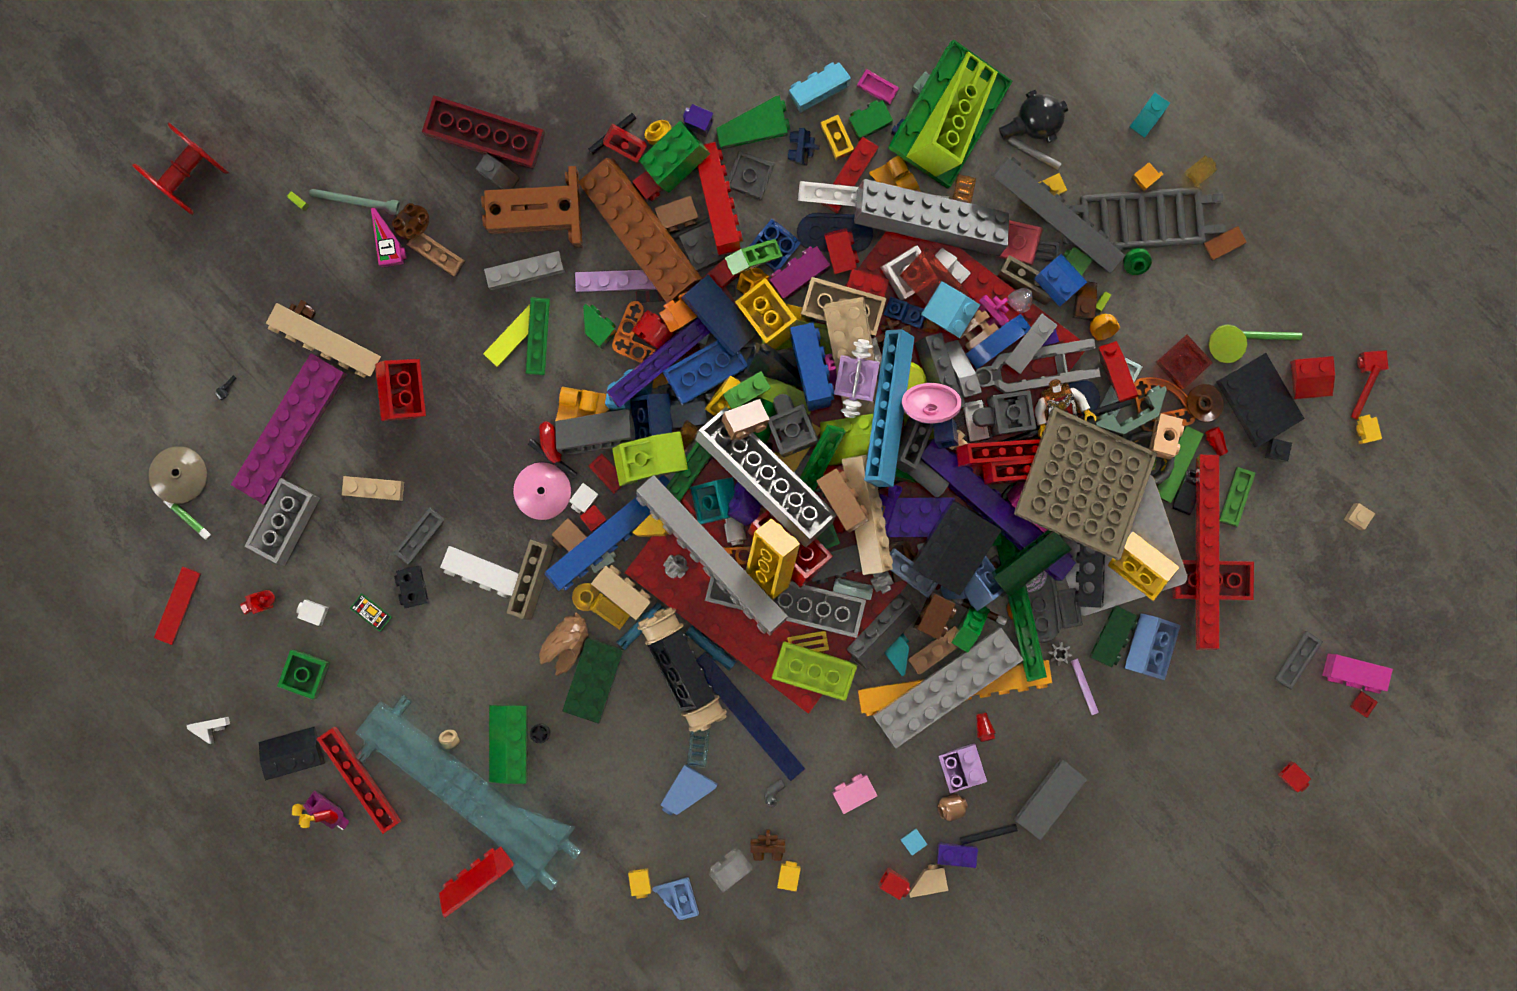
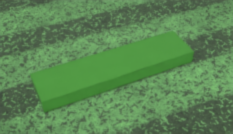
[1157,426,1204,503]

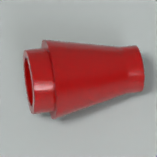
[1205,426,1228,456]
[976,713,996,742]

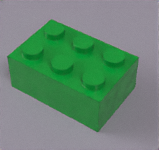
[639,121,710,193]

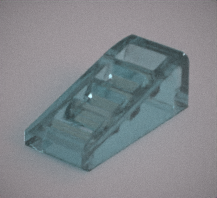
[687,728,710,768]

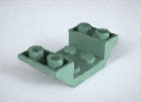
[1094,385,1167,436]

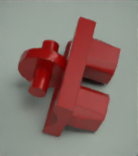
[240,590,275,615]

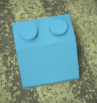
[921,281,980,338]

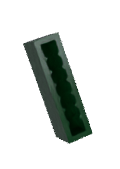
[992,530,1072,596]

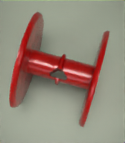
[132,122,229,215]

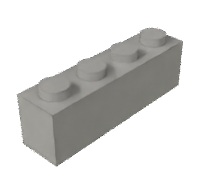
[484,251,565,290]

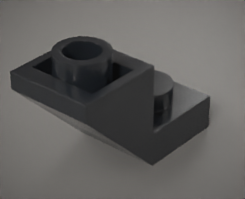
[1172,468,1196,516]

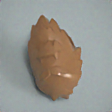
[539,612,589,676]

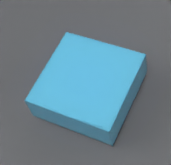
[900,828,928,855]

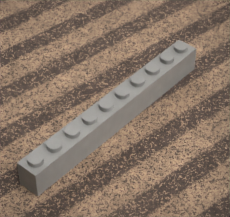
[636,475,788,636]

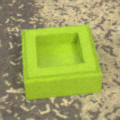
[287,191,309,211]
[1095,292,1111,313]

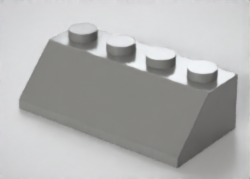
[245,478,320,566]

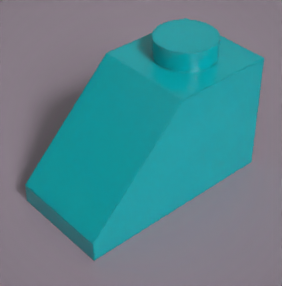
[1129,92,1170,138]
[884,633,909,676]

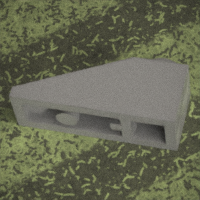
[1005,314,1057,374]
[945,340,982,399]

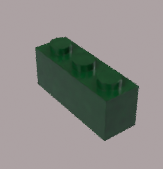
[1089,605,1138,667]

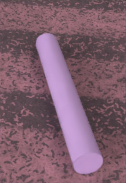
[1071,658,1099,715]

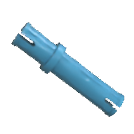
[616,601,665,650]
[685,625,737,671]

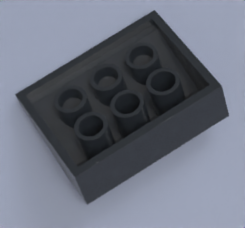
[1216,353,1305,447]
[910,499,1001,596]

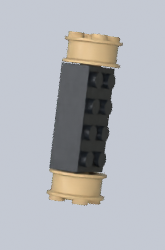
[637,607,727,732]

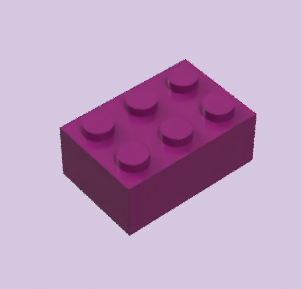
[770,246,830,302]

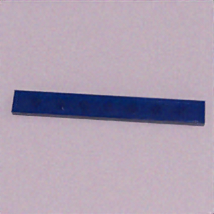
[696,651,805,781]

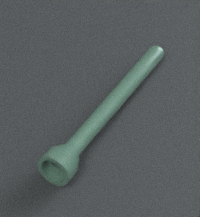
[309,189,400,216]

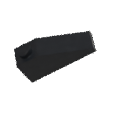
[747,342,802,388]

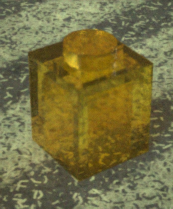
[1185,155,1217,187]

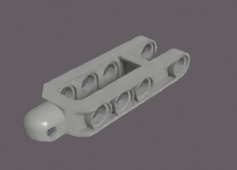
[975,339,1101,394]

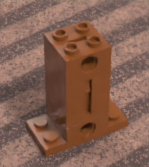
[481,166,583,248]

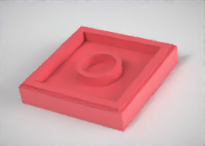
[996,220,1043,265]

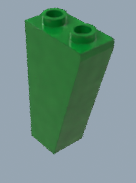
[716,95,790,150]

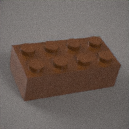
[913,594,957,639]

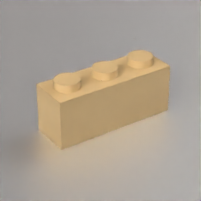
[342,476,404,501]

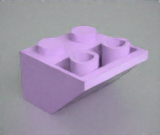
[939,743,987,793]

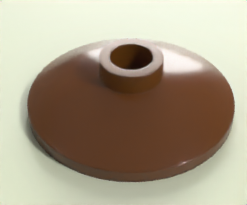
[1187,384,1224,422]

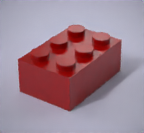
[375,359,426,421]

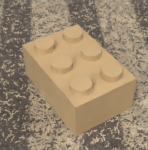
[591,565,652,620]

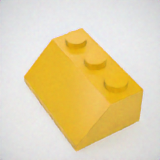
[1107,532,1179,601]

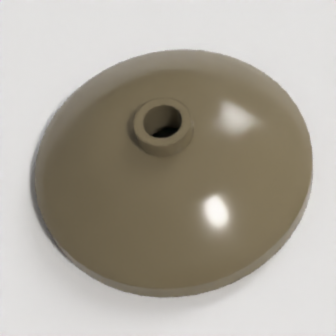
[149,447,207,504]

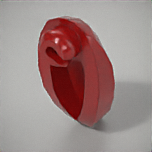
[539,421,561,463]

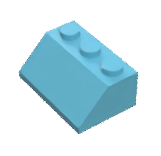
[789,62,851,113]

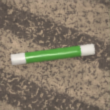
[163,501,211,540]

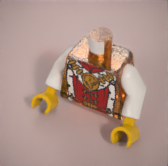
[1035,379,1096,438]

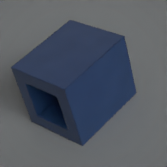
[933,418,959,449]

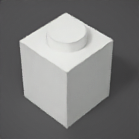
[569,483,599,514]
[297,600,329,626]

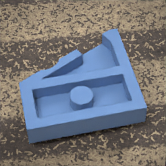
[652,877,699,920]

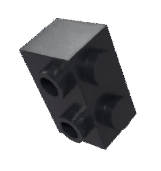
[394,566,429,608]

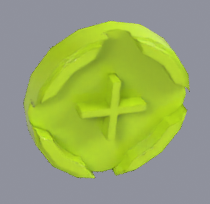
[1208,324,1247,363]

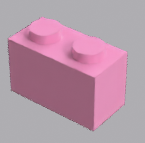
[832,773,877,814]

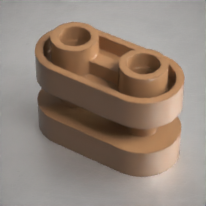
[960,310,999,351]

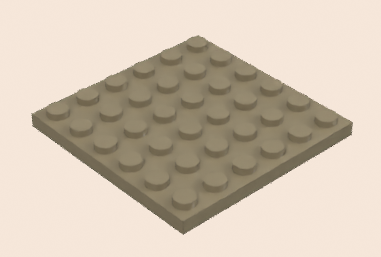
[1014,407,1157,560]

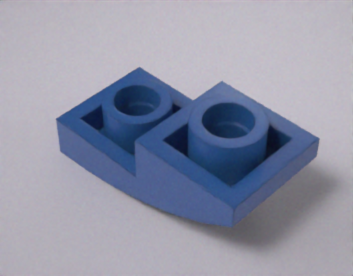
[883,297,926,330]

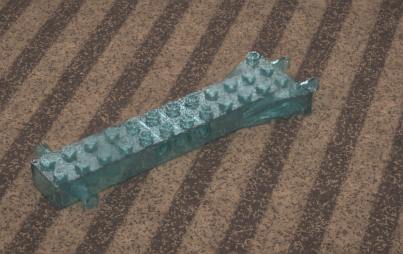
[355,695,582,891]

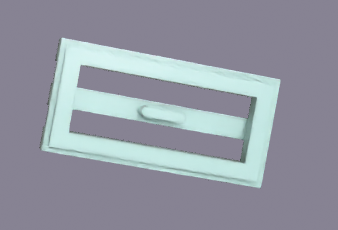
[833,578,873,600]

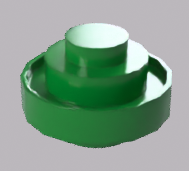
[1123,248,1152,275]

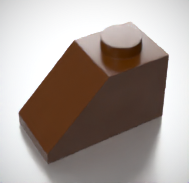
[1072,281,1097,321]

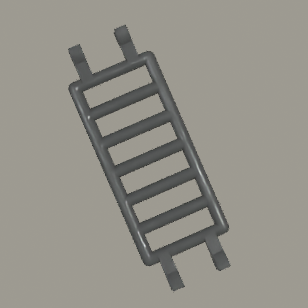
[1063,187,1226,250]

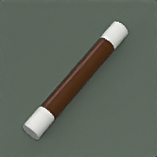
[952,599,1007,625]

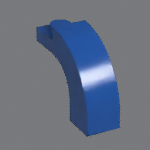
[966,314,1031,369]

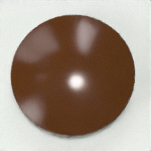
[392,203,429,240]

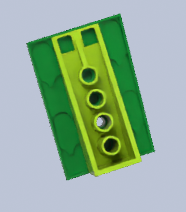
[888,40,1013,188]

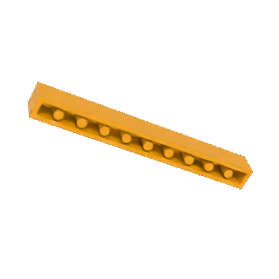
[858,660,1052,716]

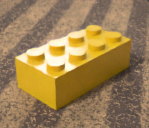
[746,519,800,600]

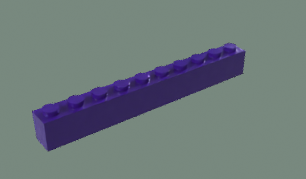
[921,439,1076,581]

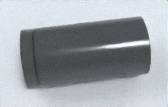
[907,459,949,498]

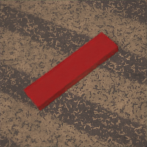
[154,566,201,645]

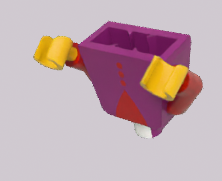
[292,790,349,830]

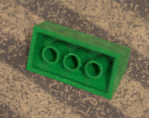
[489,705,528,784]

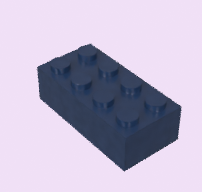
[630,394,673,440]

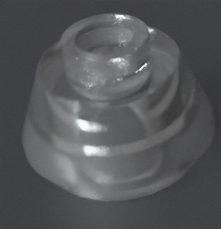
[1007,288,1032,313]

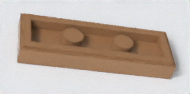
[406,233,465,277]

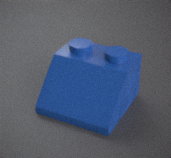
[1034,254,1087,307]

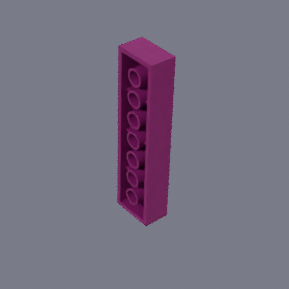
[231,353,347,505]

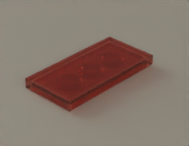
[899,248,974,305]

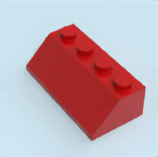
[748,510,833,588]
[439,846,515,918]

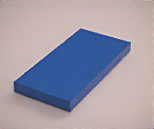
[663,340,747,405]

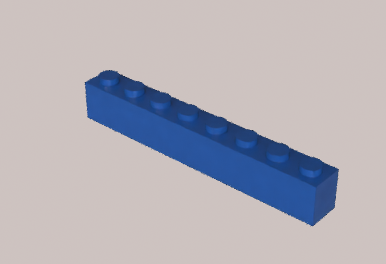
[544,474,670,591]

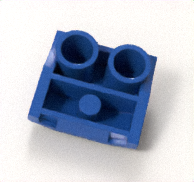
[749,219,801,272]

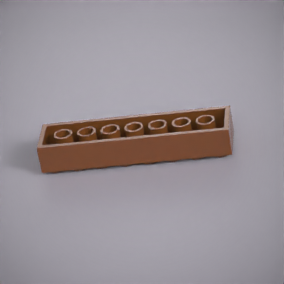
[578,158,702,303]

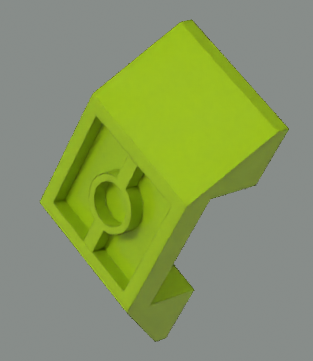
[612,431,688,486]

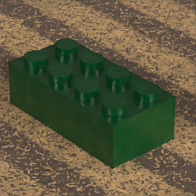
[562,638,624,724]

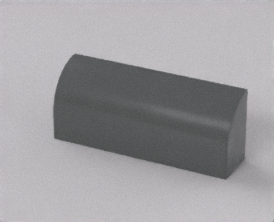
[555,409,636,456]
[1014,758,1087,840]

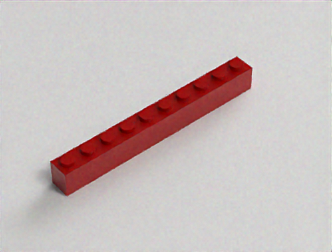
[1196,454,1219,650]

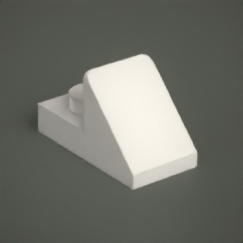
[929,248,971,288]
[187,717,230,744]

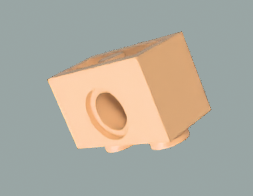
[1149,414,1184,460]

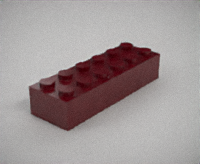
[422,95,545,170]

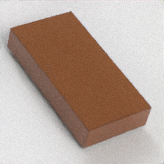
[1203,226,1247,261]

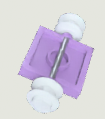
[834,339,880,418]

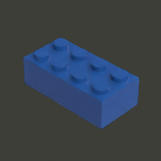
[790,323,834,411]

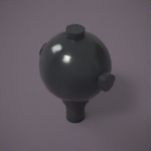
[999,90,1068,143]

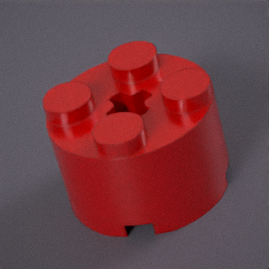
[631,310,677,350]

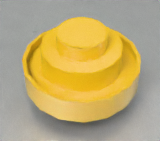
[644,120,672,145]
[572,583,600,611]

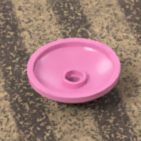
[902,383,961,424]
[513,462,571,520]

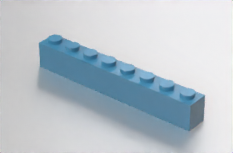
[864,329,914,487]

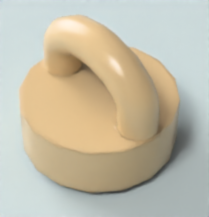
[439,730,460,749]

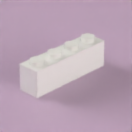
[440,546,519,598]

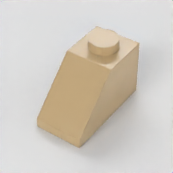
[909,863,948,898]

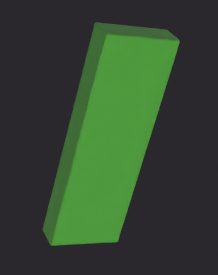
[1219,467,1256,527]

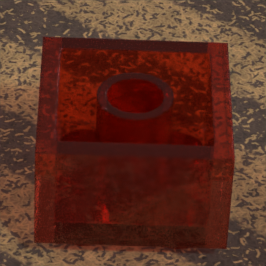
[1155,334,1213,390]

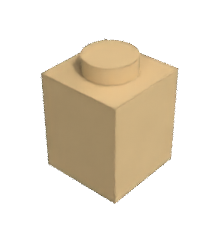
[1344,503,1375,530]

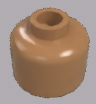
[937,793,968,822]

